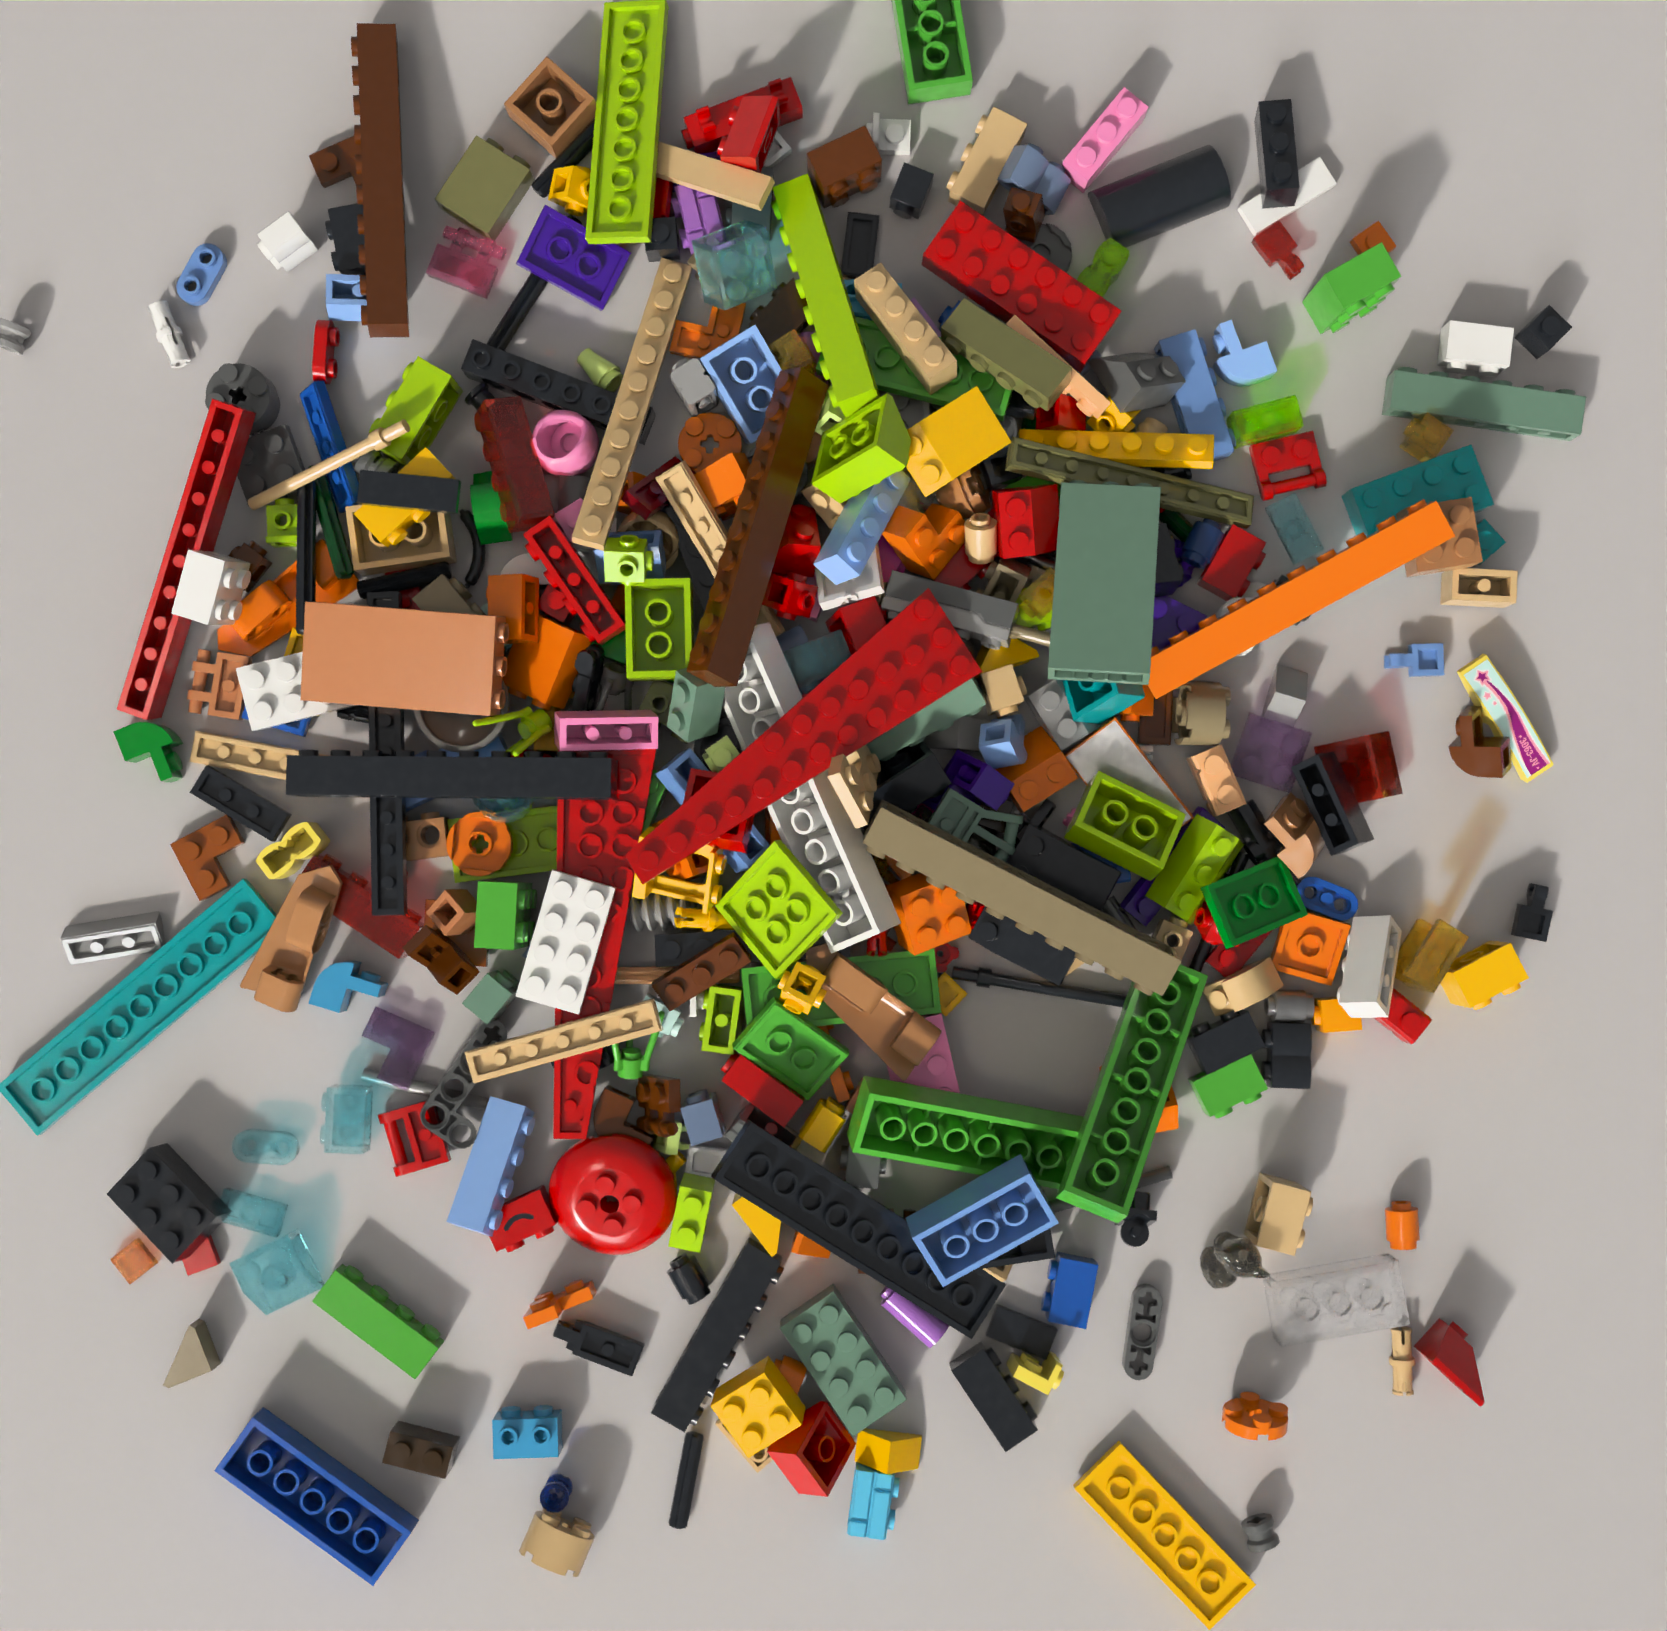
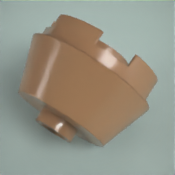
[935,465,992,519]

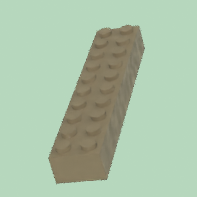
[863,799,1182,996]

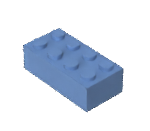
[906,1154,1059,1287]

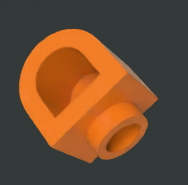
[774,1355,807,1394]

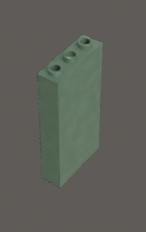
[1048,480,1161,685]

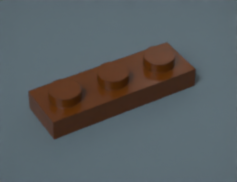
[652,932,752,1011]

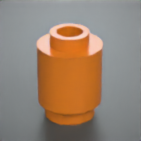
[1385,1201,1420,1250]

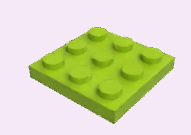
[715,840,843,979]

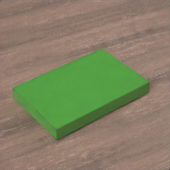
[732,996,850,1100]

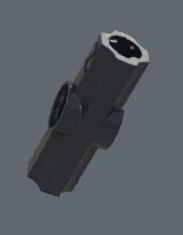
[1228,799,1301,886]

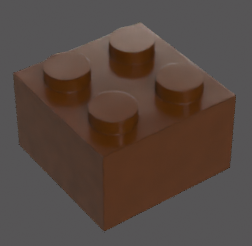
[807,125,882,209]

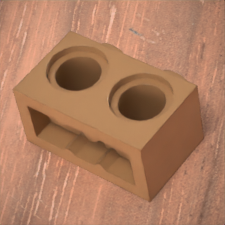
[406,812,450,861]

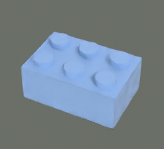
[698,325,782,444]

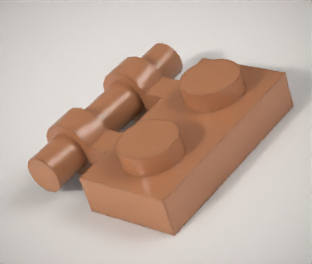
[187,649,253,721]

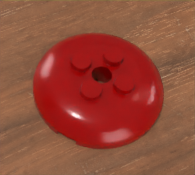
[549,1133,678,1255]

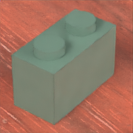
[667,668,726,743]
[462,970,519,1024]

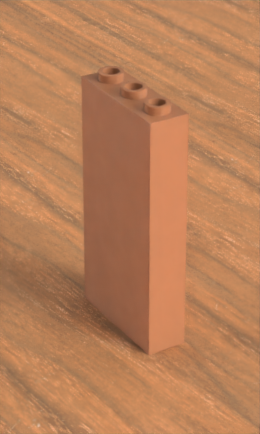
[300,602,509,716]

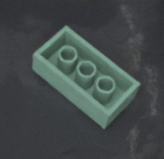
[780,1284,907,1436]

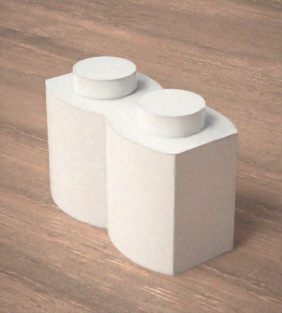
[257,211,318,272]

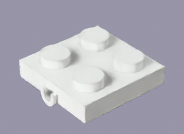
[815,542,885,611]

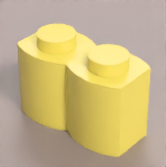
[256,822,330,879]

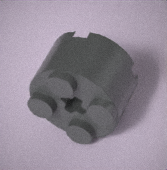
[205,363,280,435]

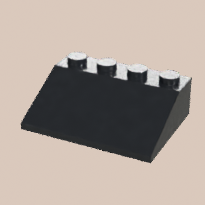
[968,824,1122,986]

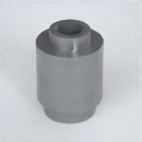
[1264,990,1315,1022]

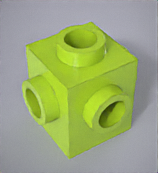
[604,535,654,586]

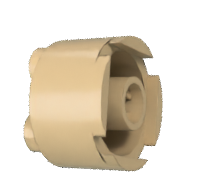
[519,1505,595,1577]

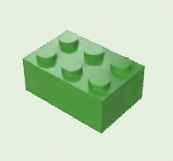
[1302,242,1401,334]
[474,881,537,950]

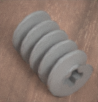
[629,891,697,932]

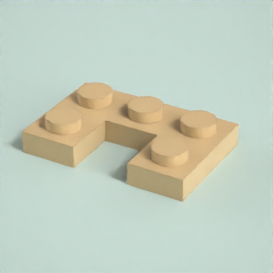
[827,745,881,828]

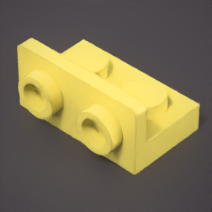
[1006,1351,1064,1395]

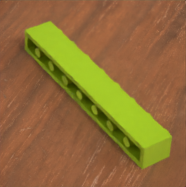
[771,173,880,418]

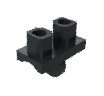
[1114,1191,1157,1247]

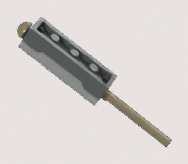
[875,570,1050,650]

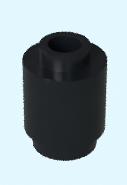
[667,1253,711,1305]

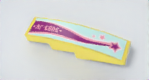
[1457,654,1554,783]

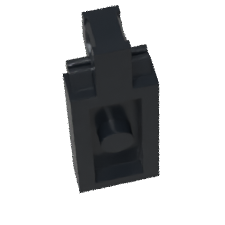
[553,1320,645,1376]

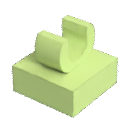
[653,1120,689,1155]

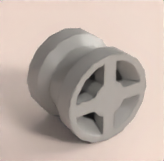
[0,318,31,355]

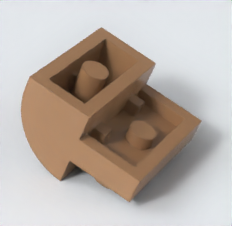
[1264,792,1325,879]

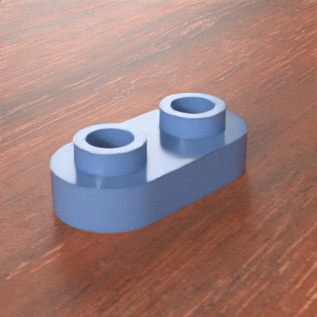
[176,243,227,306]

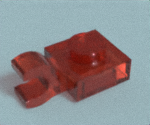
[1251,221,1304,280]

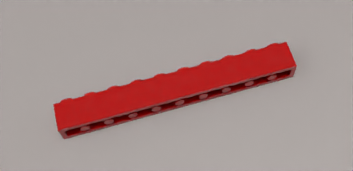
[117,399,256,720]

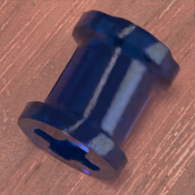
[540,1474,573,1513]

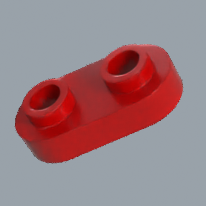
[312,320,340,385]

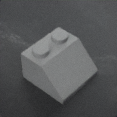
[1024,679,1111,751]

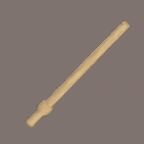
[248,419,410,510]

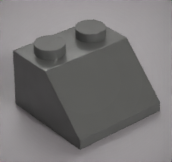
[1088,353,1186,413]

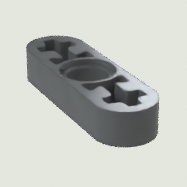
[1122,1284,1162,1380]

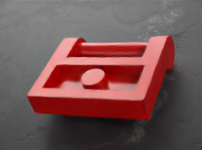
[1249,431,1327,501]
[377,1100,451,1177]

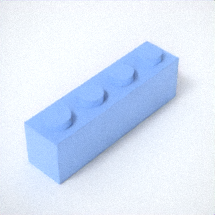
[813,470,911,585]
[446,1096,535,1237]

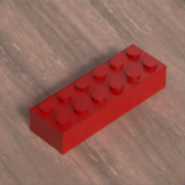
[922,200,1122,373]

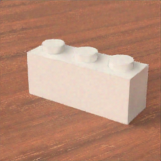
[1337,915,1402,1018]

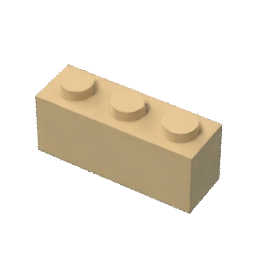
[946,106,1027,215]

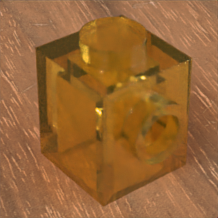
[1399,412,1454,462]
[1019,567,1055,621]

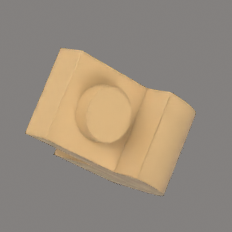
[1203,957,1284,1017]

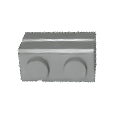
[670,358,719,417]

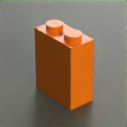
[502,614,591,711]

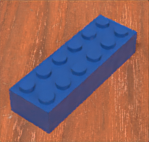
[214,1407,419,1586]

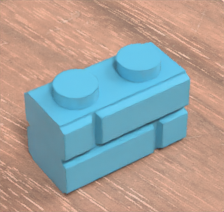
[847,1462,900,1540]

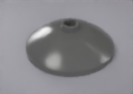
[414,679,509,752]

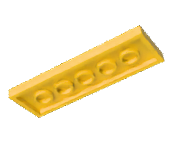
[1073,1441,1256,1630]

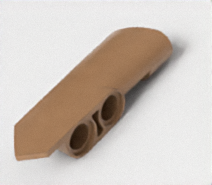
[240,865,343,1012]
[806,943,942,1081]

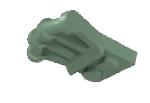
[928,787,1024,862]

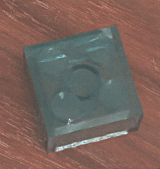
[692,220,778,310]

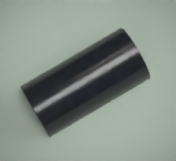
[1088,145,1231,253]

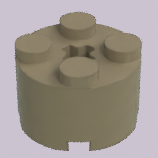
[1171,681,1231,746]

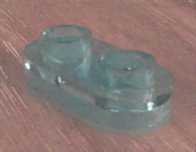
[232,1129,300,1165]

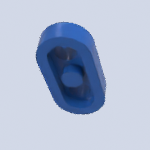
[1296,877,1358,921]

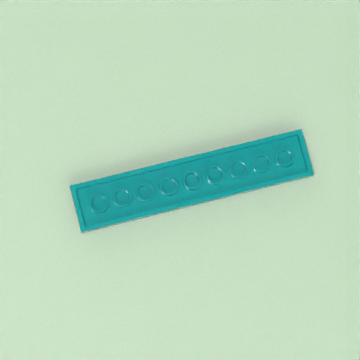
[0,879,277,1136]

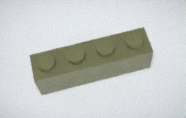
[941,298,1072,412]

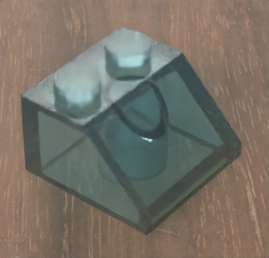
[229,1229,324,1315]

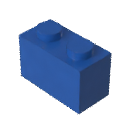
[1041,1252,1099,1329]

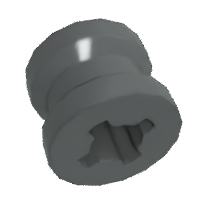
[1241,1513,1280,1552]

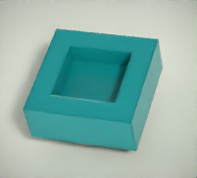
[1477,519,1506,565]

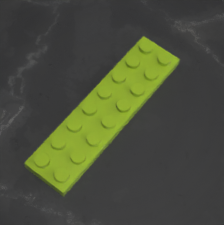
[585,0,669,244]

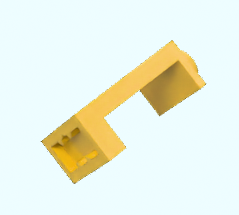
[632,826,727,914]

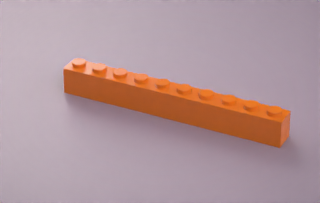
[1148,499,1455,699]

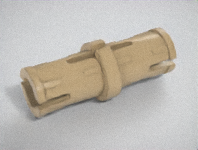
[1389,1326,1415,1396]

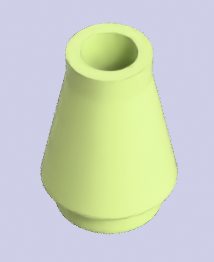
[577,348,623,392]

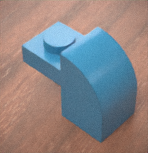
[308,961,388,1013]

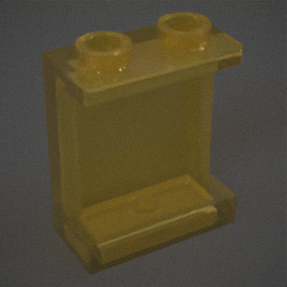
[1395,919,1469,993]

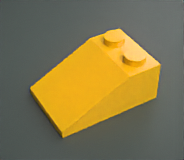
[906,386,1012,497]

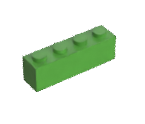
[312,1264,444,1379]

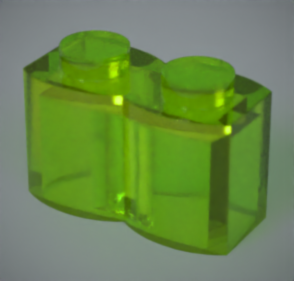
[1077,238,1129,298]

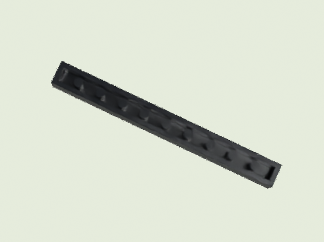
[286,750,618,800]

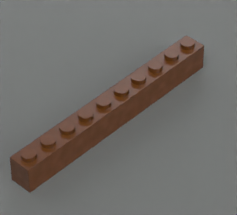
[351,23,409,338]
[686,366,829,687]

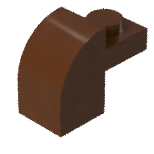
[1448,706,1512,778]
[402,925,480,995]
[593,1085,655,1145]

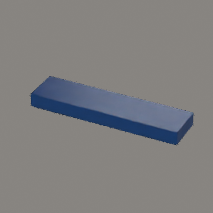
[300,381,359,513]

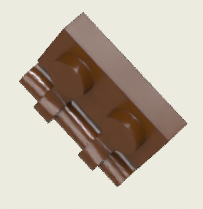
[636,1074,681,1138]

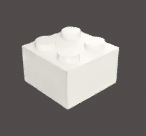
[171,550,251,625]

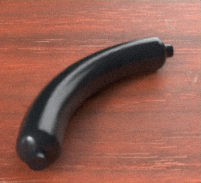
[459,509,486,588]

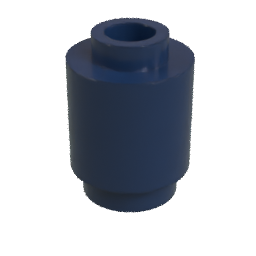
[1181,518,1224,569]

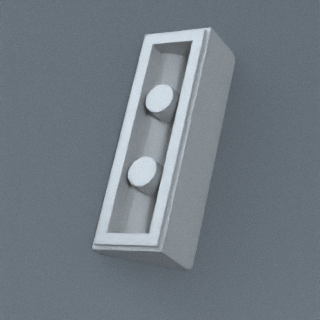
[60,911,165,965]

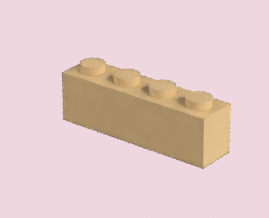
[854,262,957,395]

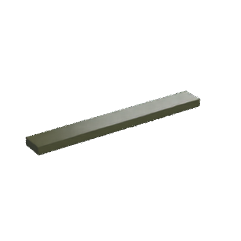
[1005,436,1254,529]

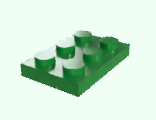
[1200,856,1308,949]

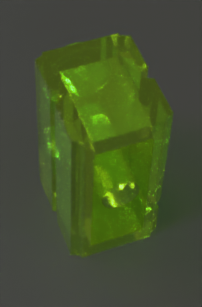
[1226,395,1304,449]

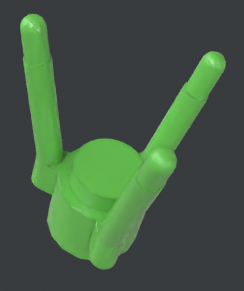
[612,1011,665,1079]

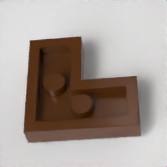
[309,136,362,188]

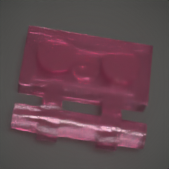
[426,226,507,299]

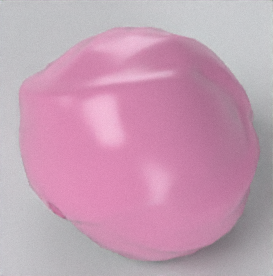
[529,410,599,476]

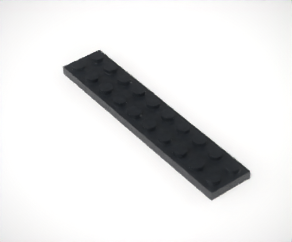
[711,1119,1007,1339]

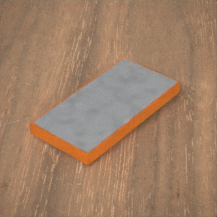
[1064,716,1194,827]

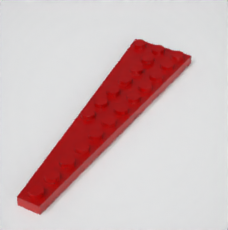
[625,588,982,885]
[553,749,657,1139]

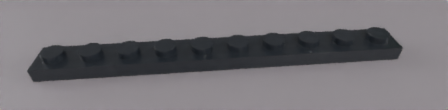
[367,591,407,916]

